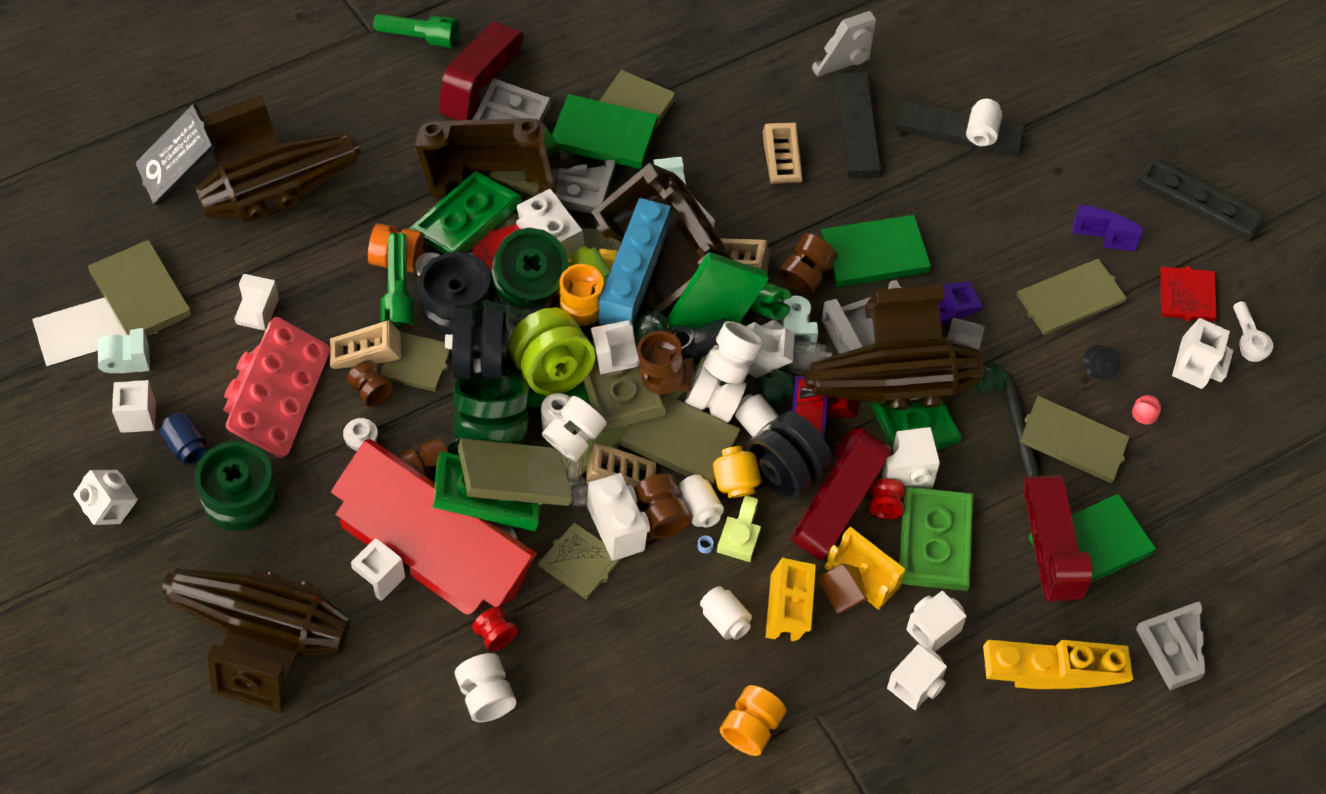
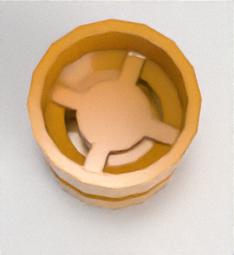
[560,264,604,326]
[720,685,786,756]

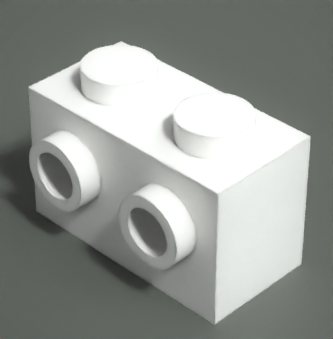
[516,189,585,258]
[587,473,650,561]

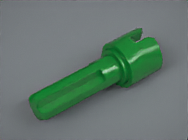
[373,14,460,49]
[381,233,414,327]
[751,282,792,321]

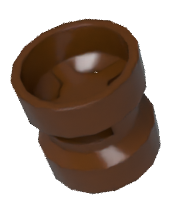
[347,360,394,407]

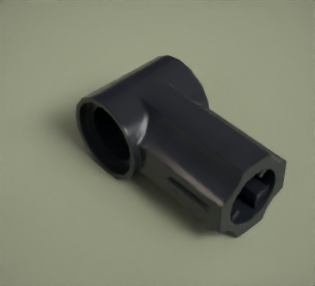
[669,318,727,366]

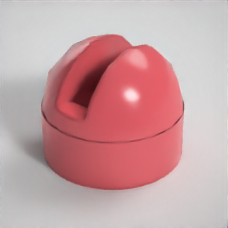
[1132,395,1161,425]

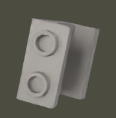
[821,280,901,354]

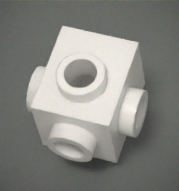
[73,470,138,525]

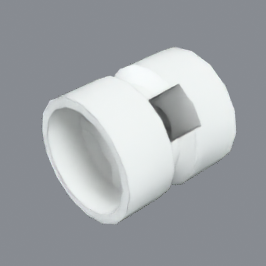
[704,321,764,385]
[685,363,746,423]
[542,396,607,462]
[455,653,517,722]

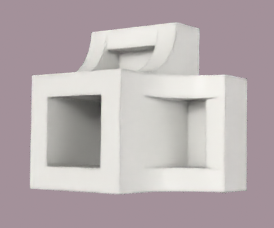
[1172,318,1233,389]
[747,320,794,378]
[882,427,940,489]

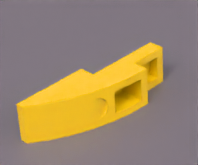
[983,640,1133,689]

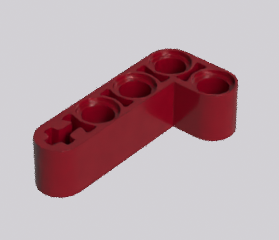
[439,21,524,121]
[790,428,891,561]
[1024,475,1092,602]

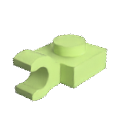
[717,495,761,562]

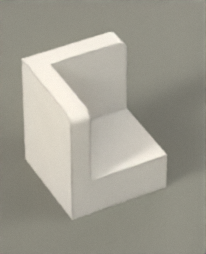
[235,274,279,331]
[591,320,639,374]
[112,380,156,433]
[351,538,405,601]

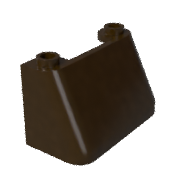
[415,118,561,197]
[591,163,734,318]

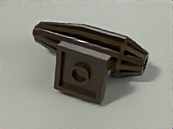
[195,95,361,223]
[804,285,983,411]
[162,568,351,713]

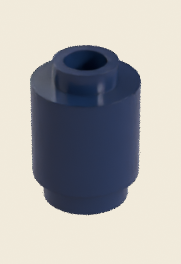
[160,413,208,465]

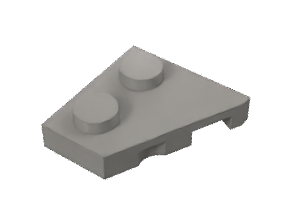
[812,11,876,77]
[473,78,551,121]
[539,160,616,214]

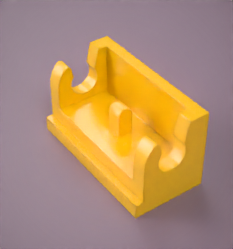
[824,527,905,610]
[765,558,816,641]

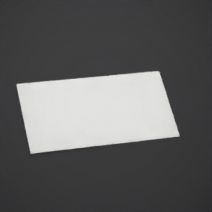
[32,298,158,366]

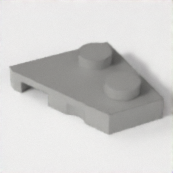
[1136,601,1205,690]

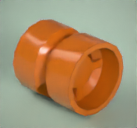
[368,223,424,273]

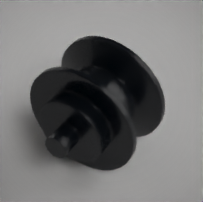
[1082,345,1120,380]

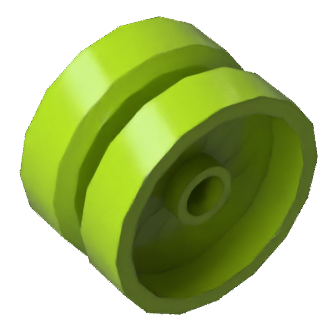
[508,308,596,396]

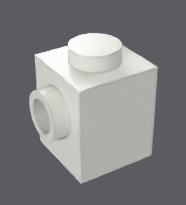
[906,590,967,652]
[887,644,947,711]

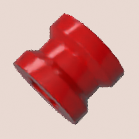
[869,478,905,519]
[472,606,518,652]

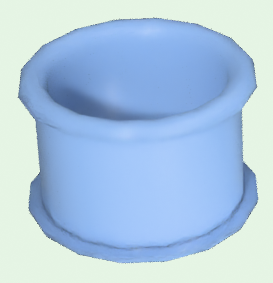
[697,535,714,554]

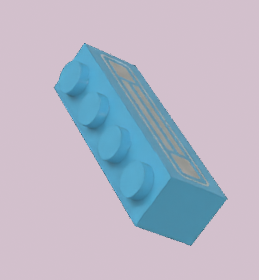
[598,198,671,327]

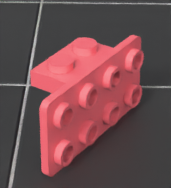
[223,317,330,458]

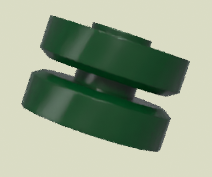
[490,227,569,309]
[453,372,529,444]
[194,441,278,532]

